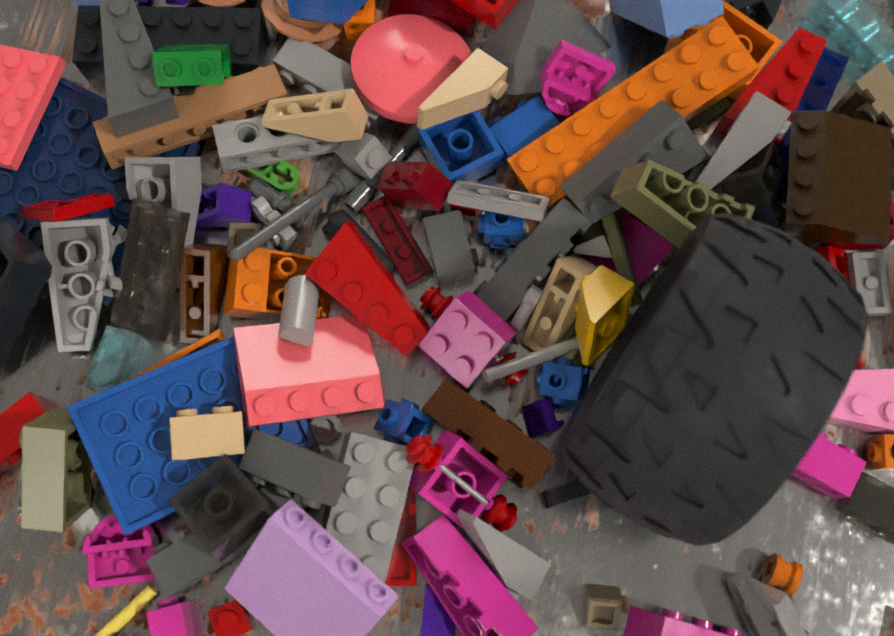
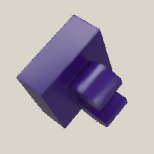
[522,398,565,438]

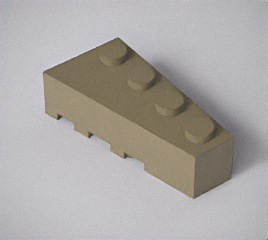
[831,60,894,174]

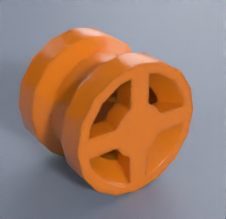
[762,553,803,596]

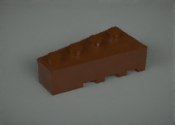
[421,378,556,494]

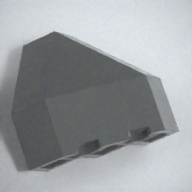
[482,0,612,95]

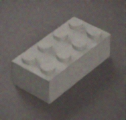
[321,432,414,583]

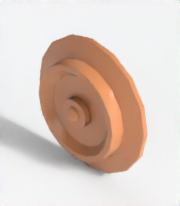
[261,0,344,42]

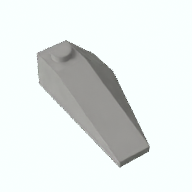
[694,91,791,190]
[124,157,202,287]

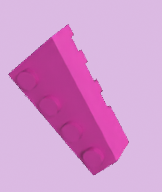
[401,514,539,636]

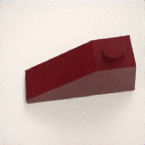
[387,0,477,38]

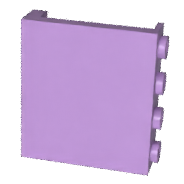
[224,499,399,636]

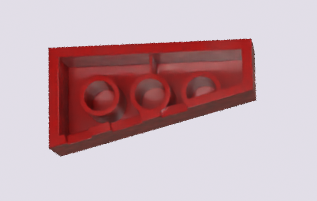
[713,28,827,156]
[304,221,431,357]

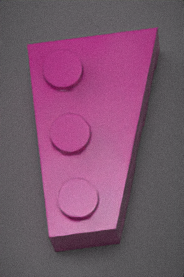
[623,605,742,636]

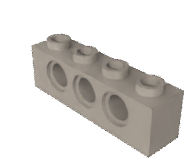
[212,114,344,174]

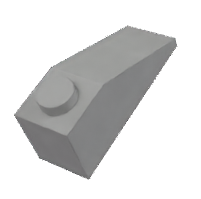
[457,509,552,601]

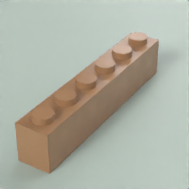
[92,64,288,169]

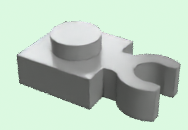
[251,196,297,252]

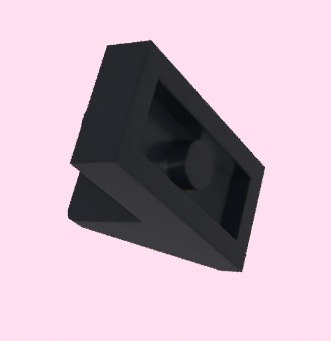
[729,0,782,31]

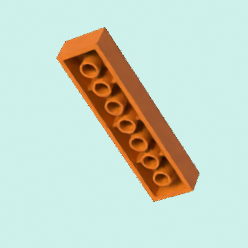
[507,16,759,216]

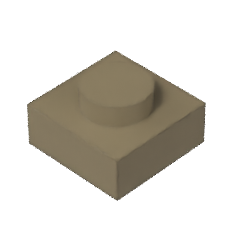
[227,223,263,254]

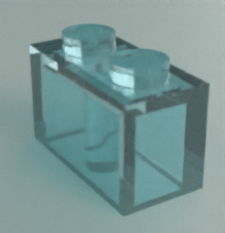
[82,325,149,394]

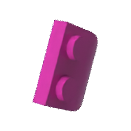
[540,39,616,116]
[82,515,159,589]

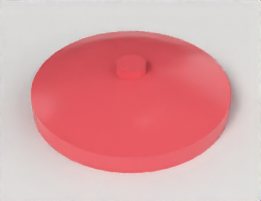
[351,14,471,124]

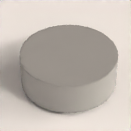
[309,416,342,446]

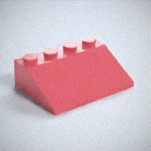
[233,315,384,428]

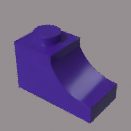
[196,182,252,228]

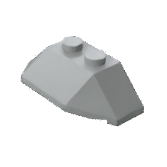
[725,572,811,636]

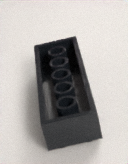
[72,5,267,79]

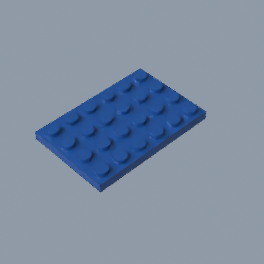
[67,324,317,535]

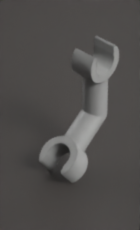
[103,223,128,297]
[507,285,544,344]

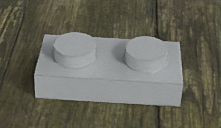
[847,252,892,316]

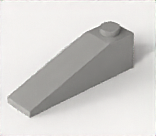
[40,217,112,352]

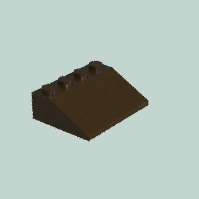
[785,111,891,245]

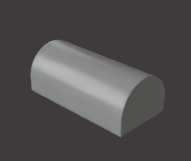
[278,275,320,347]

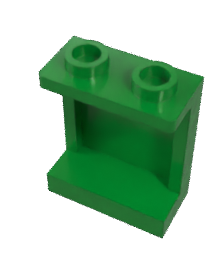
[152,44,232,87]

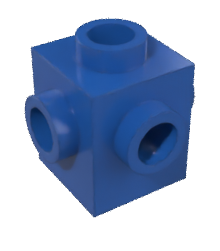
[478,211,524,248]
[537,357,590,405]
[373,398,434,445]

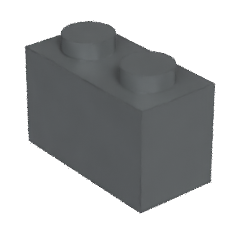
[423,210,480,286]

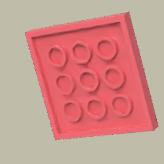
[0,45,67,171]

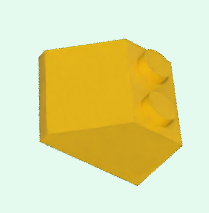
[575,265,635,366]

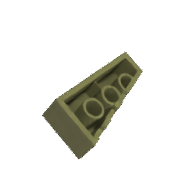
[611,160,755,248]

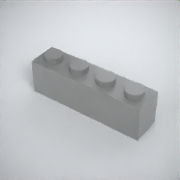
[273,37,388,132]

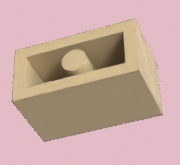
[169,406,245,461]

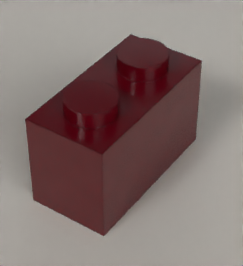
[376,162,454,211]

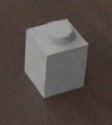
[335,132,392,180]

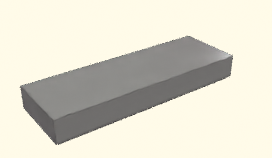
[447,180,550,222]

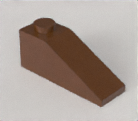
[180,243,227,344]

